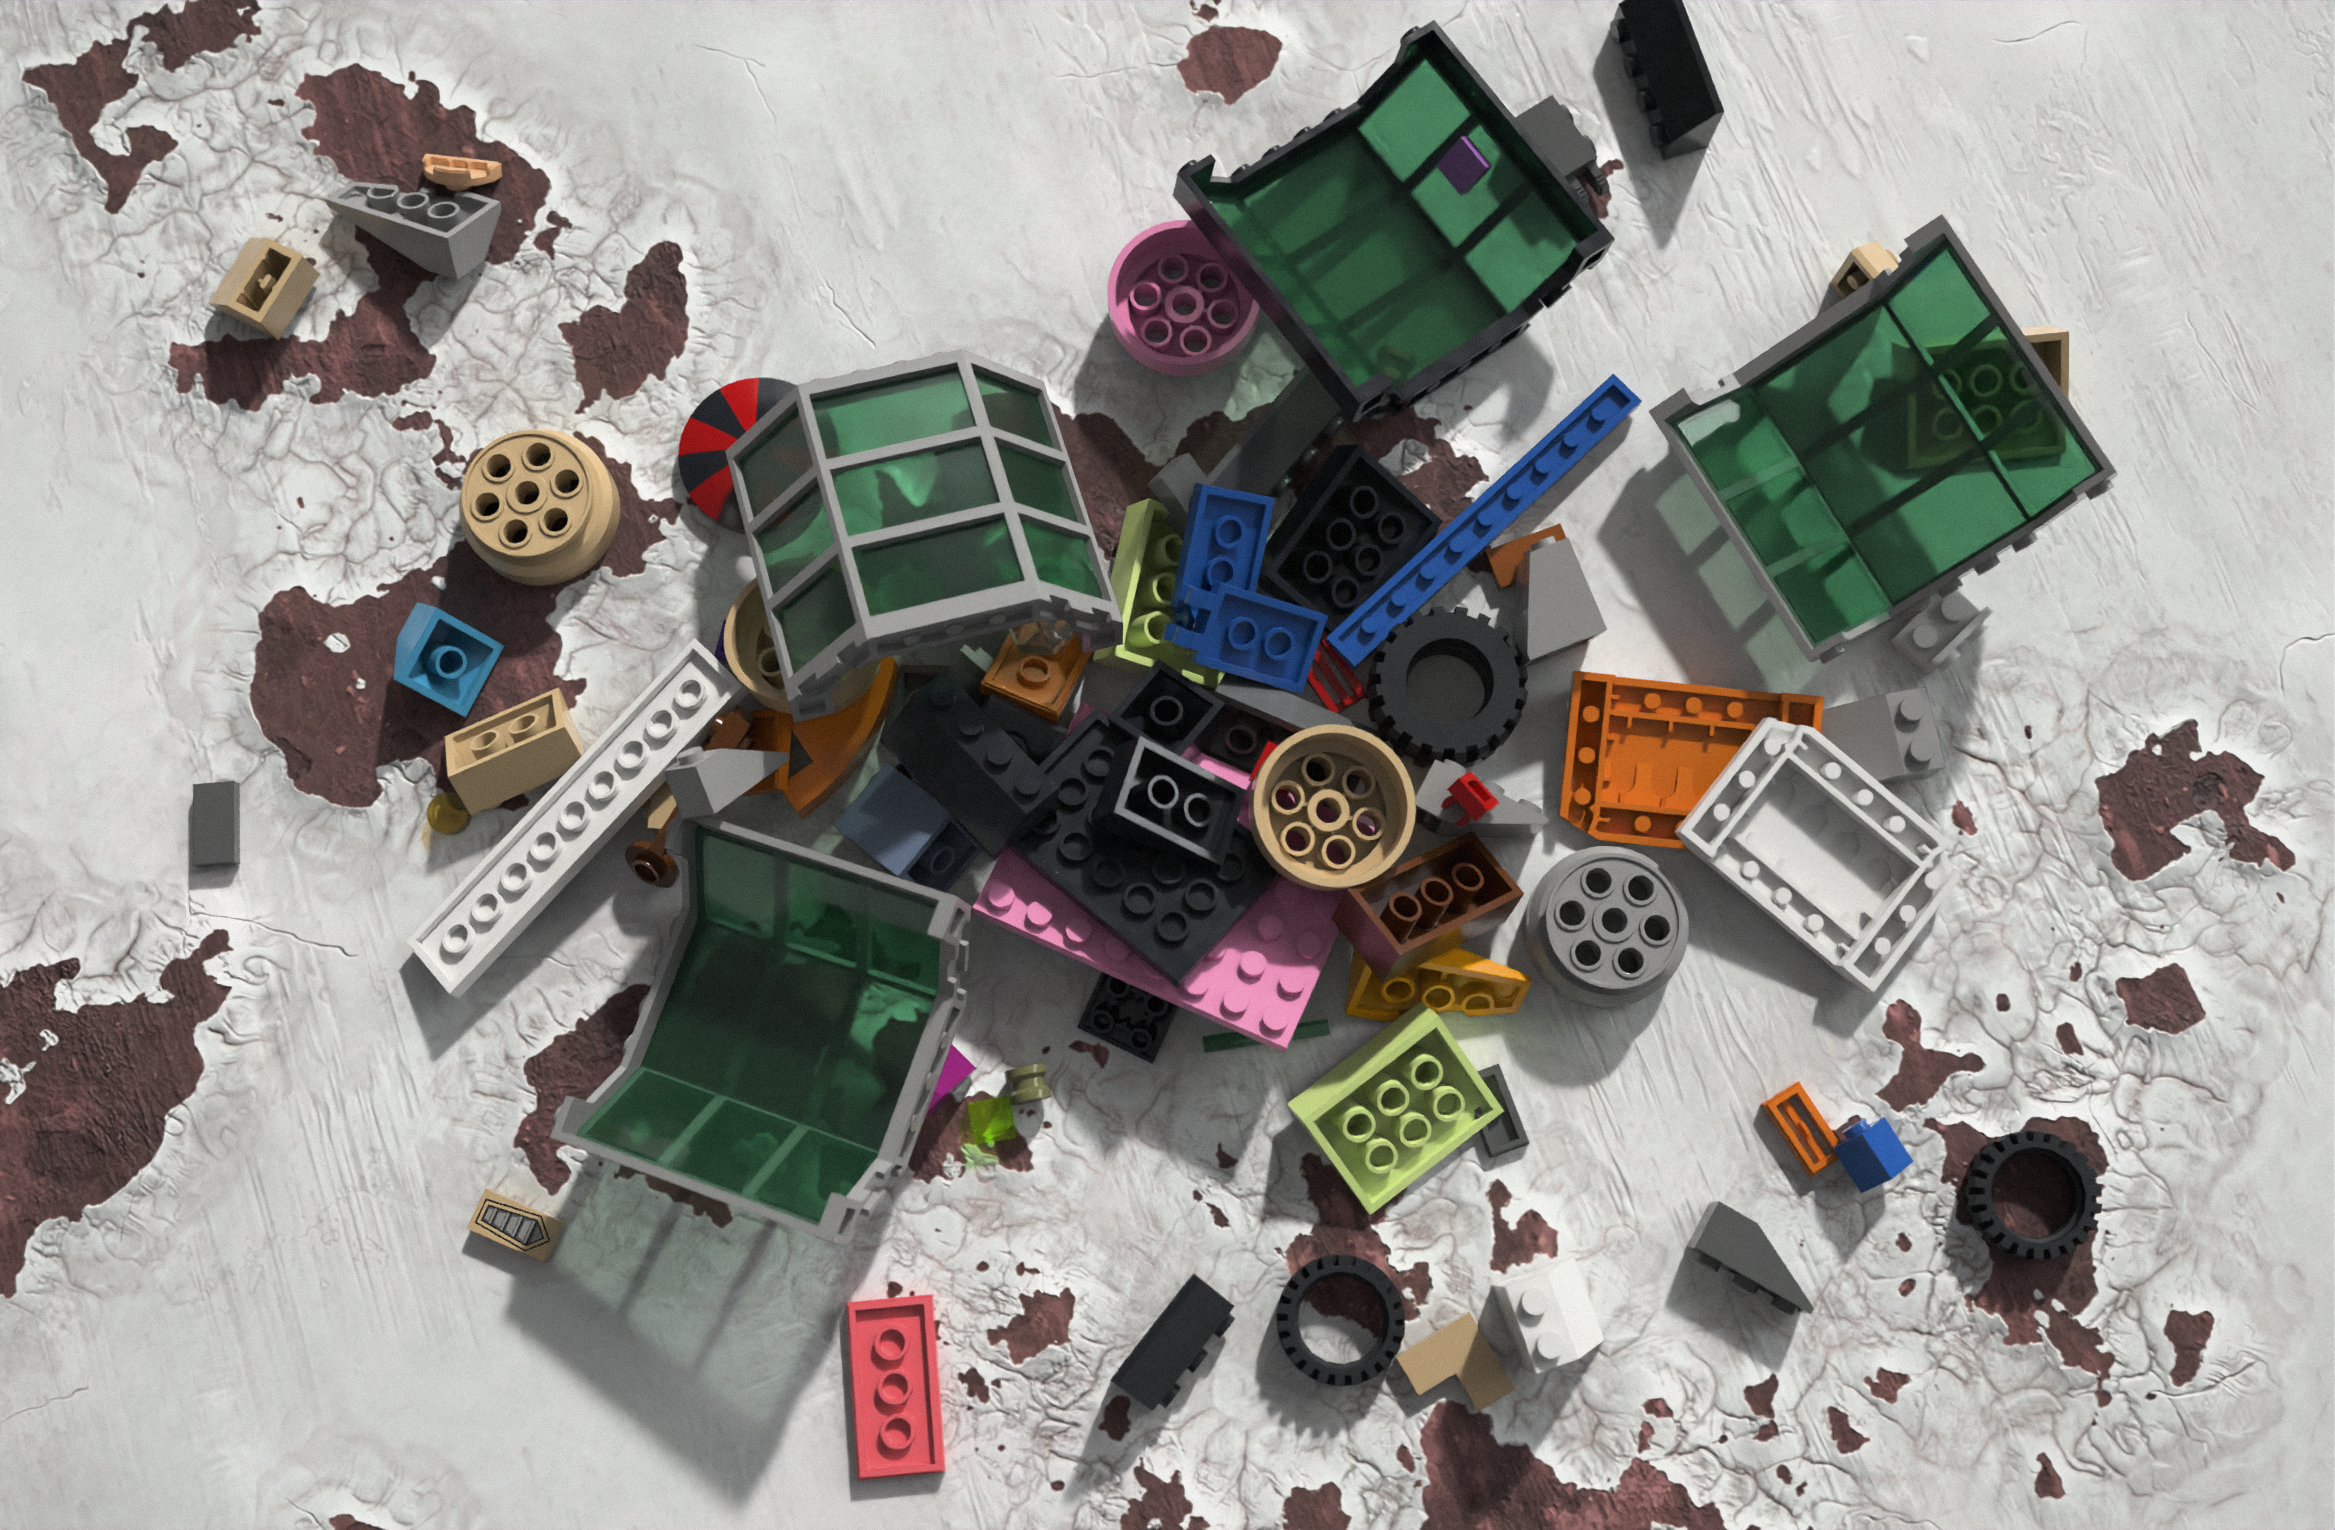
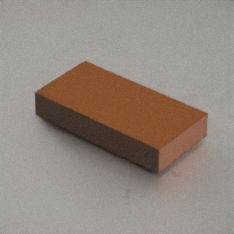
[1484,523,1566,591]

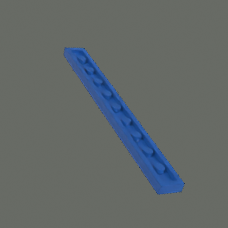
[1325,373,1642,671]

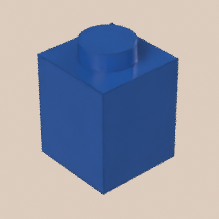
[1832,1117,1914,1193]

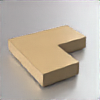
[1395,1312,1515,1412]

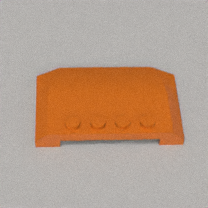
[1558,671,1824,850]

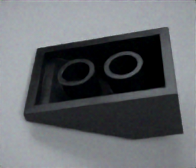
[1091,736,1247,868]

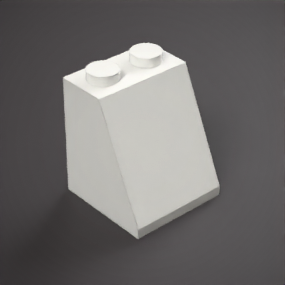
[1492,1257,1604,1374]

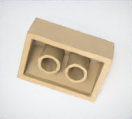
[445,687,584,815]

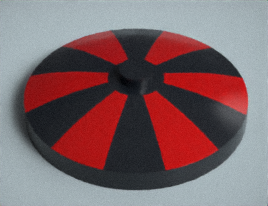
[678,377,841,535]

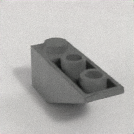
[1686,1201,1814,1316]

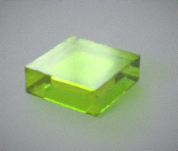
[967,1095,1017,1146]

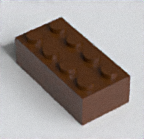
[1331,831,1524,984]

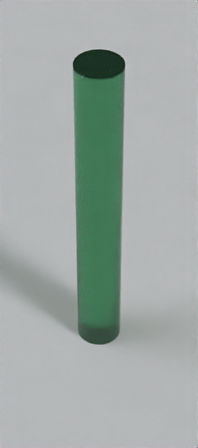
[1202,1018,1330,1053]

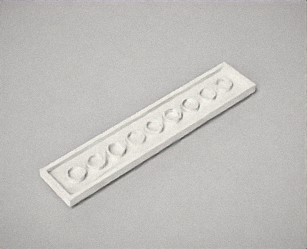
[405,638,749,998]

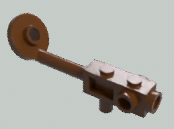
[625,705,758,888]

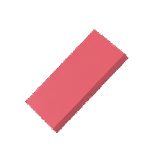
[846,1294,946,1480]

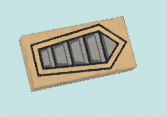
[467,1189,566,1262]

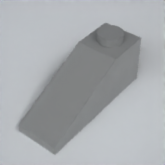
[663,746,790,818]

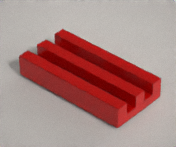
[1307,630,1366,714]

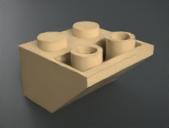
[209,237,320,341]

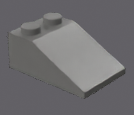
[1821,686,1946,785]

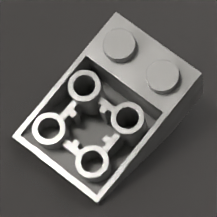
[1415,759,1549,838]

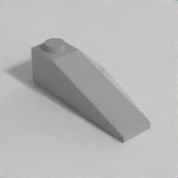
[326,181,502,280]

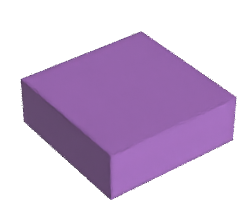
[1436,136,1492,195]

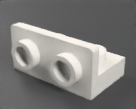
[1890,590,1993,675]

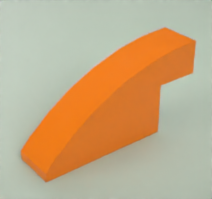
[783,656,899,819]

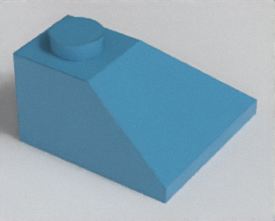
[393,602,504,717]

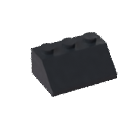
[1111,1273,1235,1411]

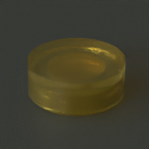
[427,792,472,835]

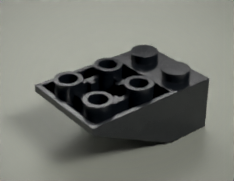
[1077,972,1180,1064]

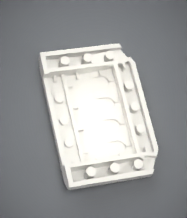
[1675,717,1961,993]

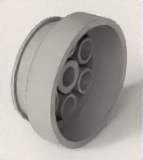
[1524,846,1689,1008]

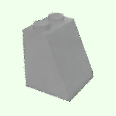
[1513,536,1607,667]

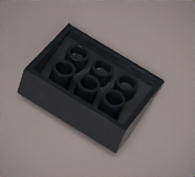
[1258,444,1443,636]

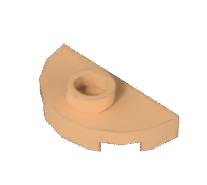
[422,154,502,191]

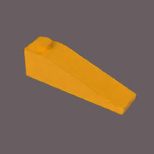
[1344,947,1532,1022]

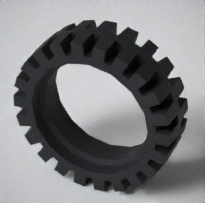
[1963,1131,2102,1260]
[1276,1254,1405,1386]

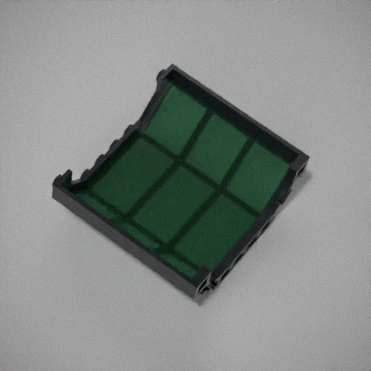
[1173,20,1615,422]

